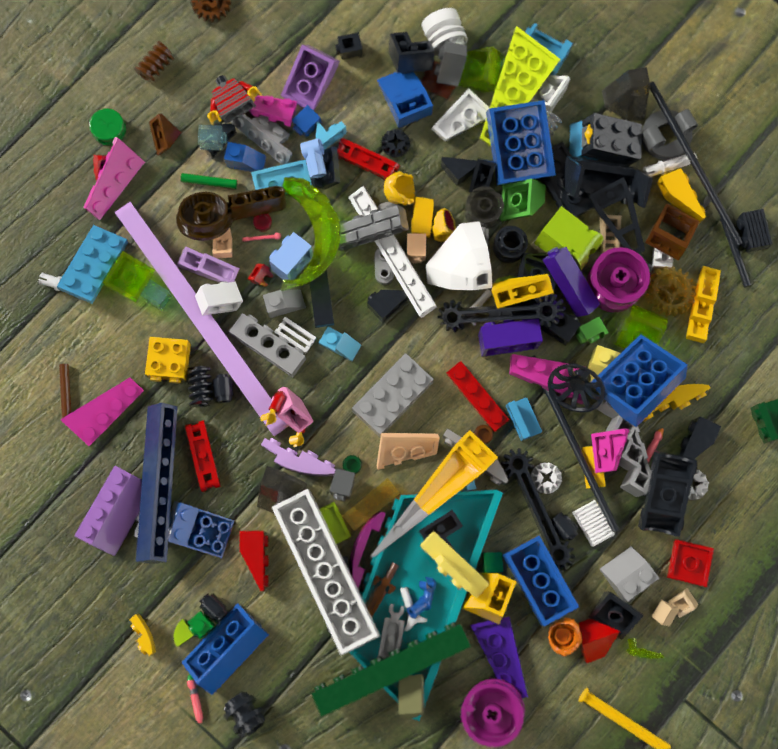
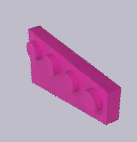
[83,137,145,220]

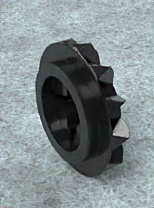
[381,128,410,157]

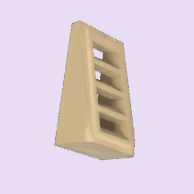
[600,215,621,253]

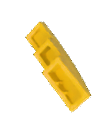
[686,266,721,344]

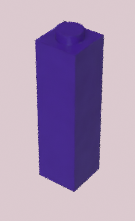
[543,247,600,317]

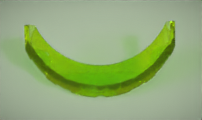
[281,177,340,291]

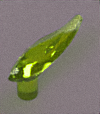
[626,638,664,659]

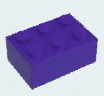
[478,318,543,357]

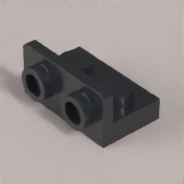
[311,146,341,190]

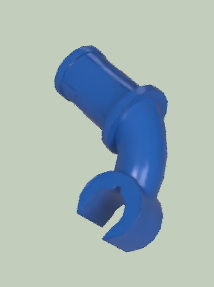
[407,577,436,619]

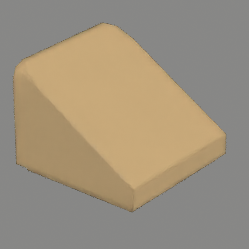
[668,588,698,618]

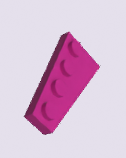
[249,95,297,127]
[509,354,586,404]
[61,378,144,446]

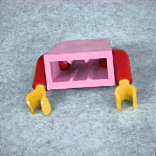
[260,387,314,447]

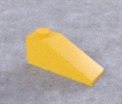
[492,274,554,308]

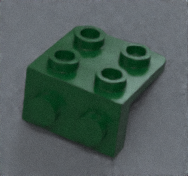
[750,399,778,444]

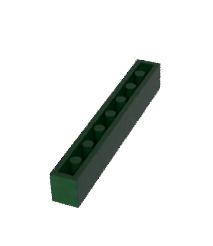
[311,622,471,717]

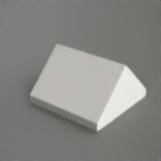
[530,75,570,117]

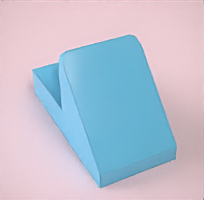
[315,121,346,150]
[319,326,361,361]

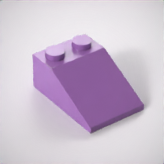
[281,45,340,110]

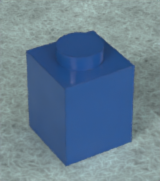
[292,105,322,138]

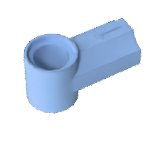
[300,138,326,178]

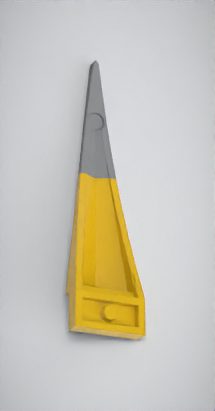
[372,430,498,557]

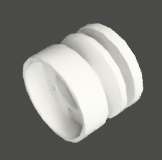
[422,8,468,56]

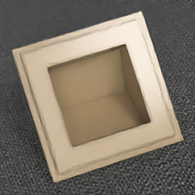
[652,599,679,626]

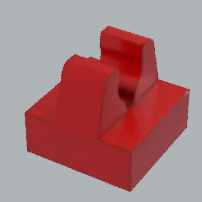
[247,264,273,287]

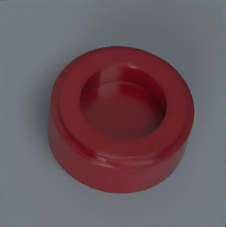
[253,214,272,232]

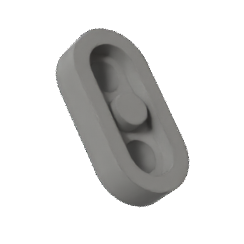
[375,249,394,285]

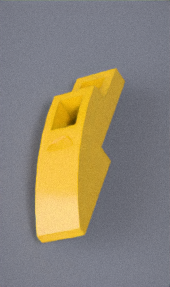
[643,384,710,422]

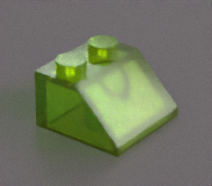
[459,46,506,92]
[102,251,156,303]
[615,304,668,349]

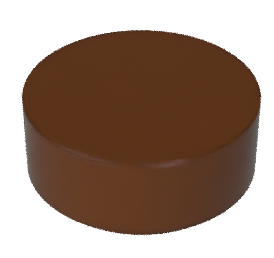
[474,425,493,444]

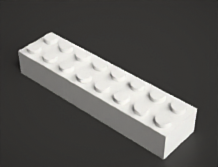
[272,489,380,655]

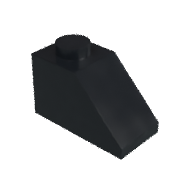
[367,290,409,323]

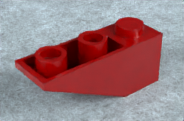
[240,531,269,591]

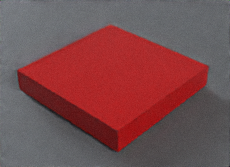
[667,539,714,587]

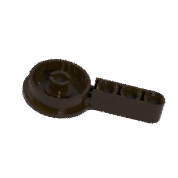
[176,186,286,241]

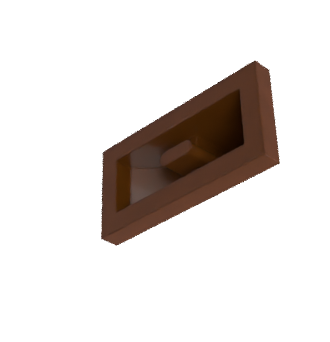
[149,113,181,156]

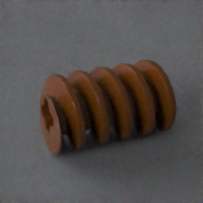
[134,41,174,82]

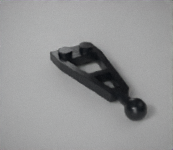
[588,178,654,277]

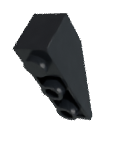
[677,417,721,459]

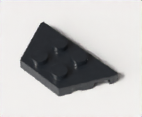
[517,252,556,312]

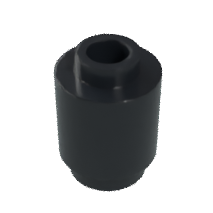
[213,374,234,403]
[551,511,578,541]
[199,593,229,623]

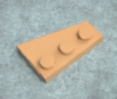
[377,433,440,470]

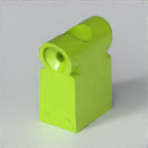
[534,206,604,271]

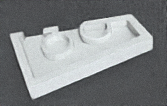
[432,89,489,141]

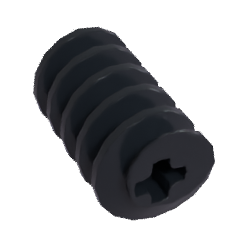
[187,366,214,408]

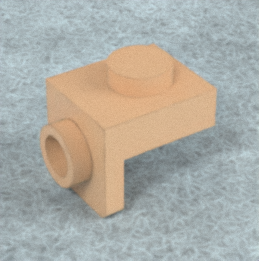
[212,228,233,258]

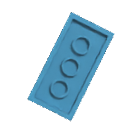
[57,225,128,304]

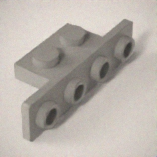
[231,114,292,165]

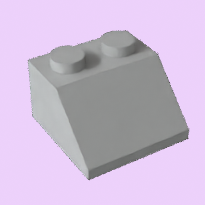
[599,546,659,602]

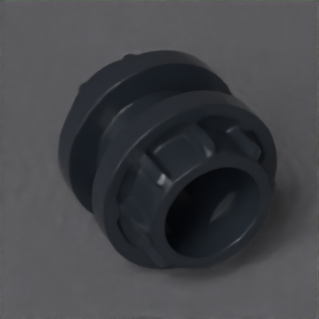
[493,226,528,263]
[224,692,265,737]

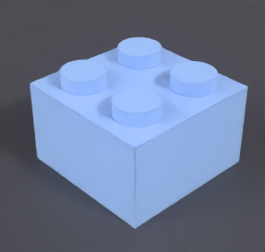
[269,232,313,285]

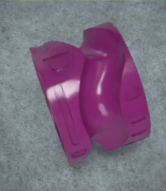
[586,247,650,313]
[461,678,525,747]

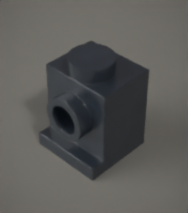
[335,32,363,60]

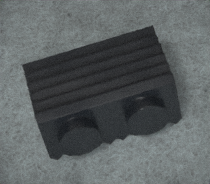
[736,209,773,253]

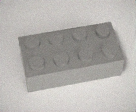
[352,353,434,438]

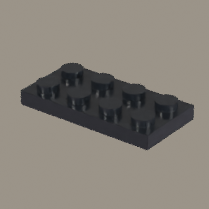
[541,142,594,218]

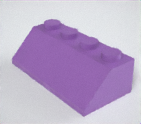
[74,466,142,556]

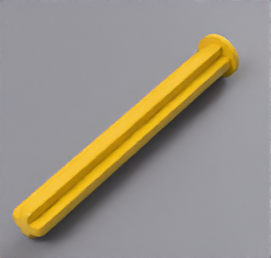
[579,688,671,749]

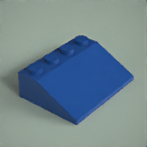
[486,100,556,186]
[591,334,688,427]

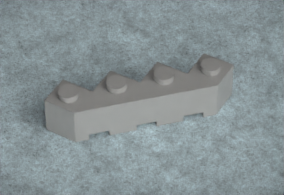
[596,399,652,497]

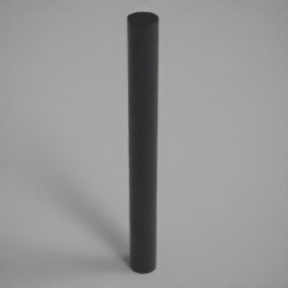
[720,218,751,288]

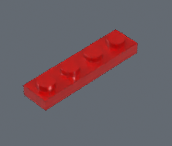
[446,361,510,432]

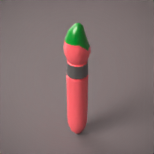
[187,674,203,724]

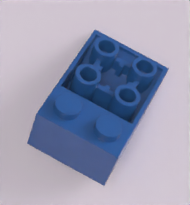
[377,72,433,128]
[168,501,234,558]

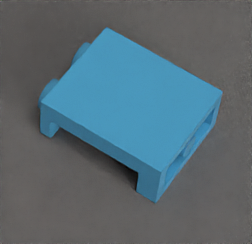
[525,23,573,75]

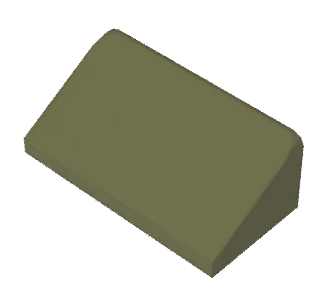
[398,674,424,719]

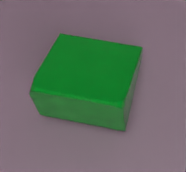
[482,552,503,573]

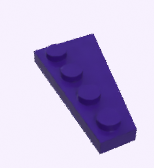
[470,616,528,698]

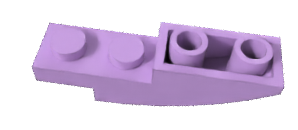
[261,438,335,476]

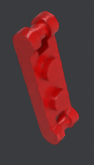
[337,138,400,180]
[185,420,221,492]

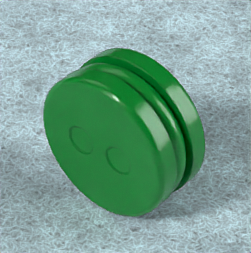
[89,108,126,146]

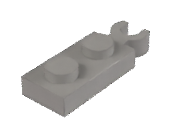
[378,604,405,659]

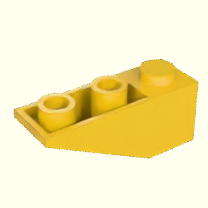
[657,168,706,224]

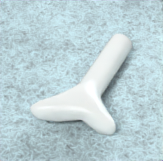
[466,289,492,326]
[400,587,428,631]

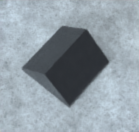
[589,591,644,640]

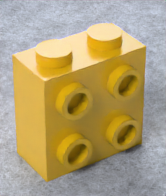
[145,337,191,384]

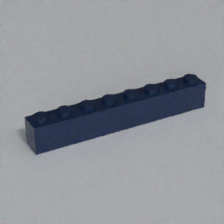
[136,403,178,564]

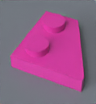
[591,429,629,473]

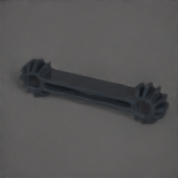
[438,294,566,332]
[501,448,575,571]

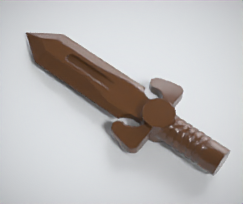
[365,562,399,618]

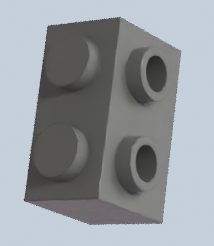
[434,41,467,86]

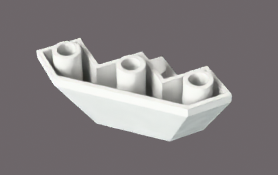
[426,221,492,290]

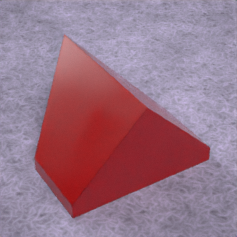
[578,619,620,664]

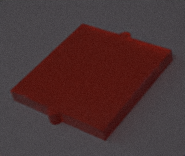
[421,61,456,100]

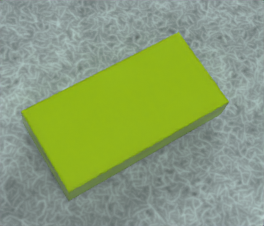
[320,502,351,545]

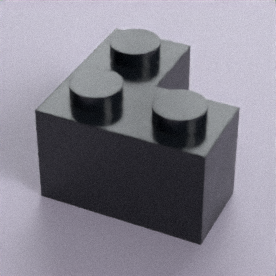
[388,32,435,74]
[418,509,463,551]

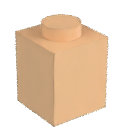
[407,234,426,263]

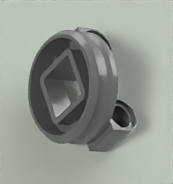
[642,109,698,160]

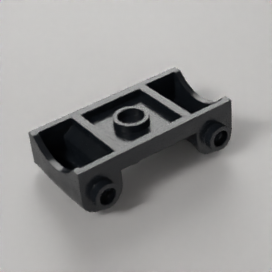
[638,451,697,537]

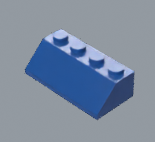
[503,536,579,626]
[182,603,269,695]

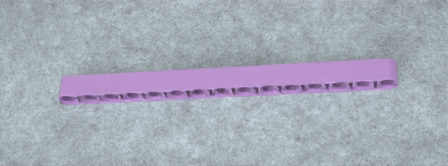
[115,202,289,436]

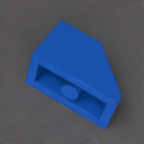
[224,142,266,172]

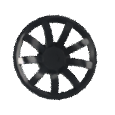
[548,364,605,412]

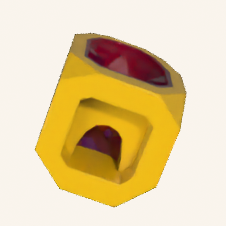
[432,208,456,242]

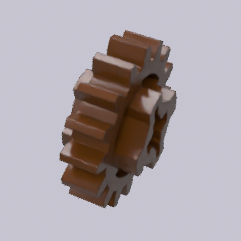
[191,0,231,23]

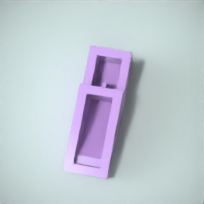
[177,247,239,283]

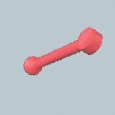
[242,233,281,242]

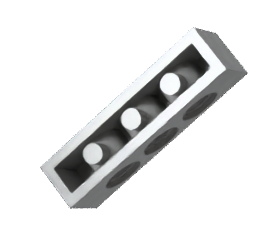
[229,313,306,378]

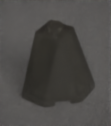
[602,67,650,122]
[257,466,307,513]

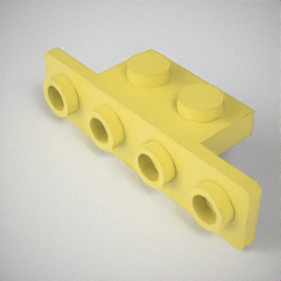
[420,532,489,598]

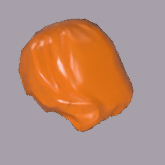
[548,617,582,657]

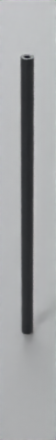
[647,81,744,246]
[531,355,620,533]

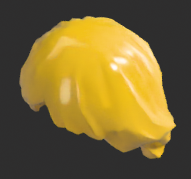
[384,171,415,206]

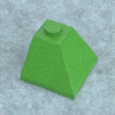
[500,179,546,221]

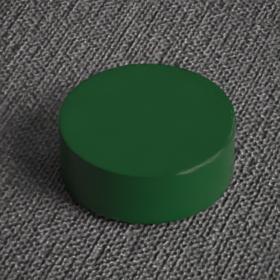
[342,455,362,475]

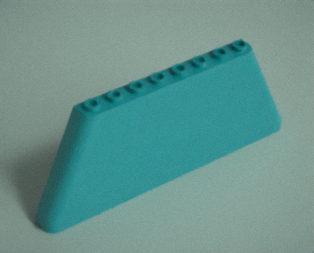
[349,490,503,721]

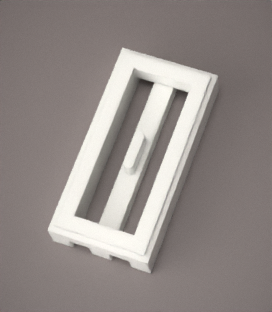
[274,317,316,354]

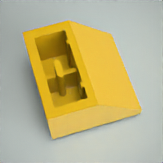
[462,573,516,624]

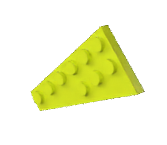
[480,26,560,147]

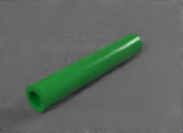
[181,173,237,189]

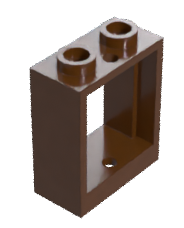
[645,203,700,261]

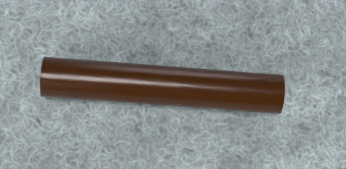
[59,364,71,418]

